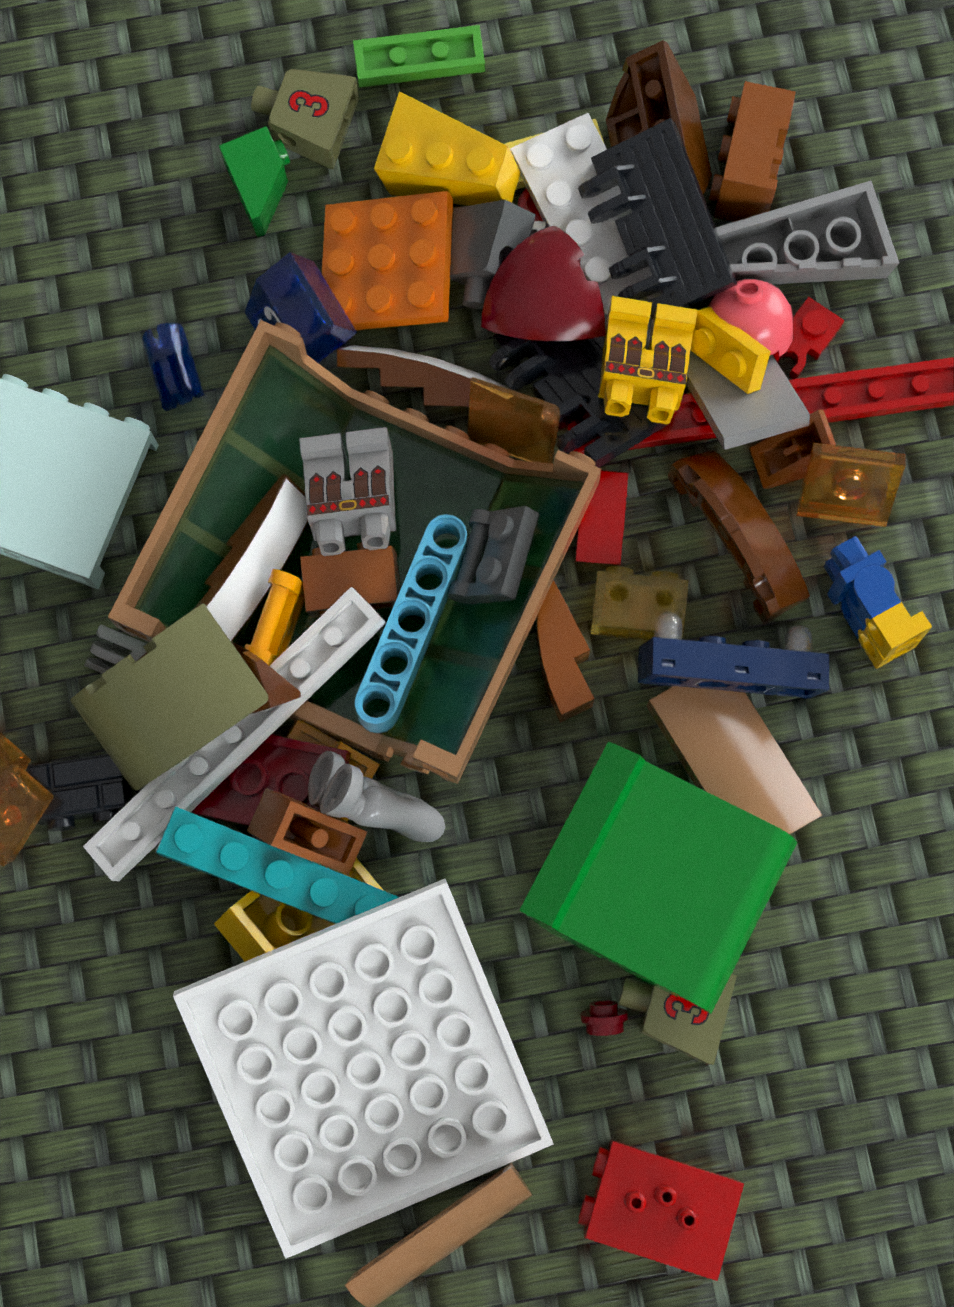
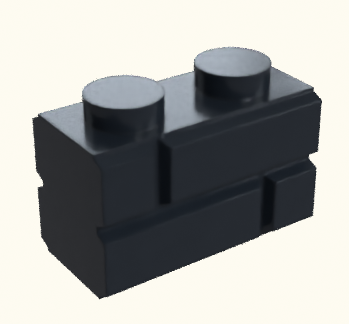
[26,754,132,832]

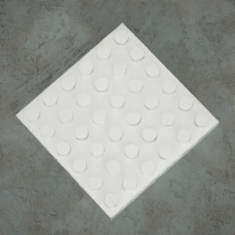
[173,879,553,1259]

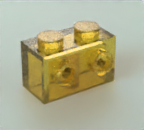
[590,566,689,640]

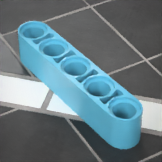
[355,514,467,733]

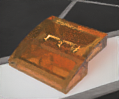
[0,732,54,867]

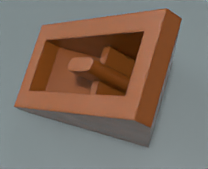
[749,410,839,489]

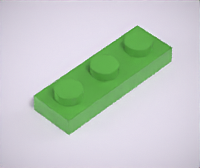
[353,25,485,88]

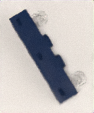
[638,612,829,698]

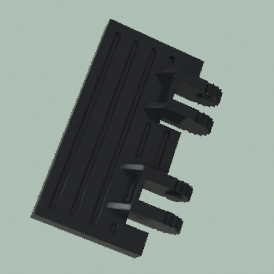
[578,118,737,320]
[489,334,668,468]

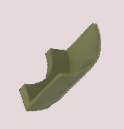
[70,603,269,791]

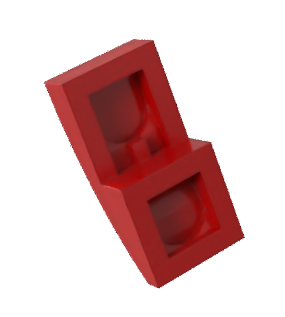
[576,470,628,565]

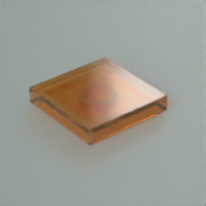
[797,443,906,527]

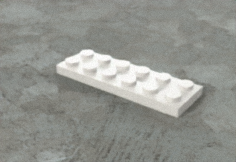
[510,113,663,349]

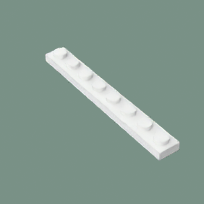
[83,587,386,882]

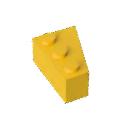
[374,91,521,206]

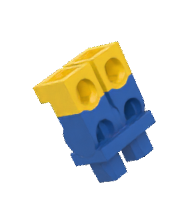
[823,536,932,669]

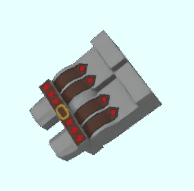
[299,427,396,556]

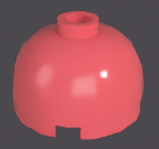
[708,279,793,357]

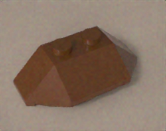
[606,40,712,195]

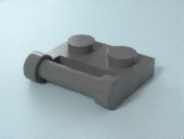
[448,506,539,604]

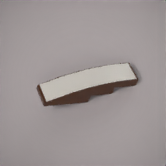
[337,345,520,408]
[193,474,308,642]

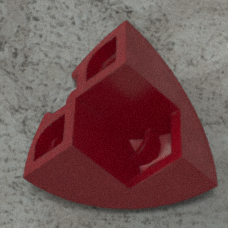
[481,225,605,341]

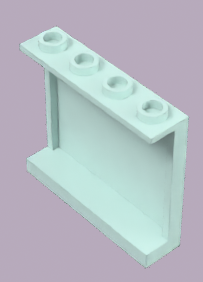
[0,374,159,589]

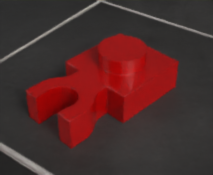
[773,296,845,379]

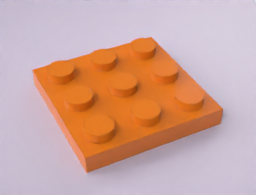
[319,191,453,333]

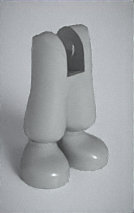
[308,751,445,842]

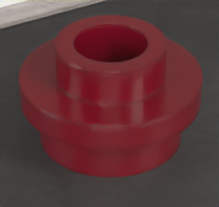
[580,1000,628,1036]

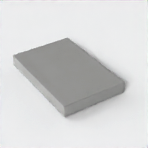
[686,351,810,450]

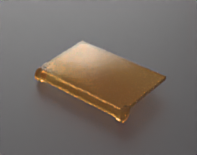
[468,377,560,464]

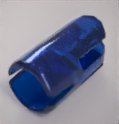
[142,323,205,411]

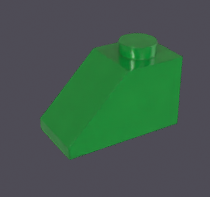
[219,126,290,238]

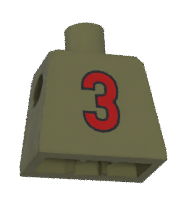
[251,69,359,170]
[618,974,737,1065]

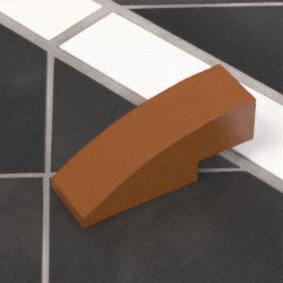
[537,580,595,723]

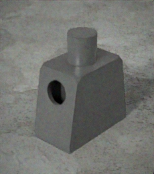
[450,200,535,309]

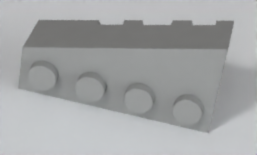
[716,181,899,284]

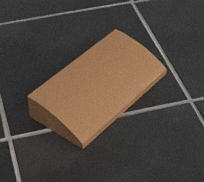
[647,686,822,835]
[345,1163,533,1307]

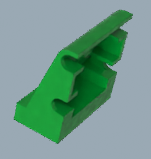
[519,741,798,1014]

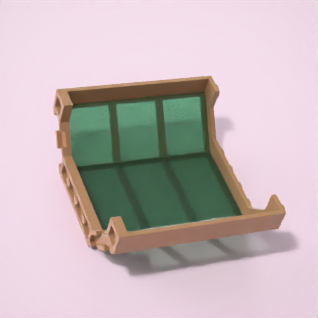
[108,320,601,784]

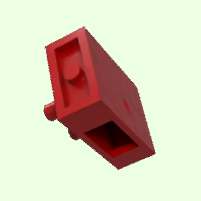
[578,1140,744,1281]

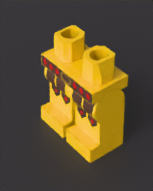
[598,296,698,424]

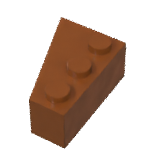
[709,81,796,222]

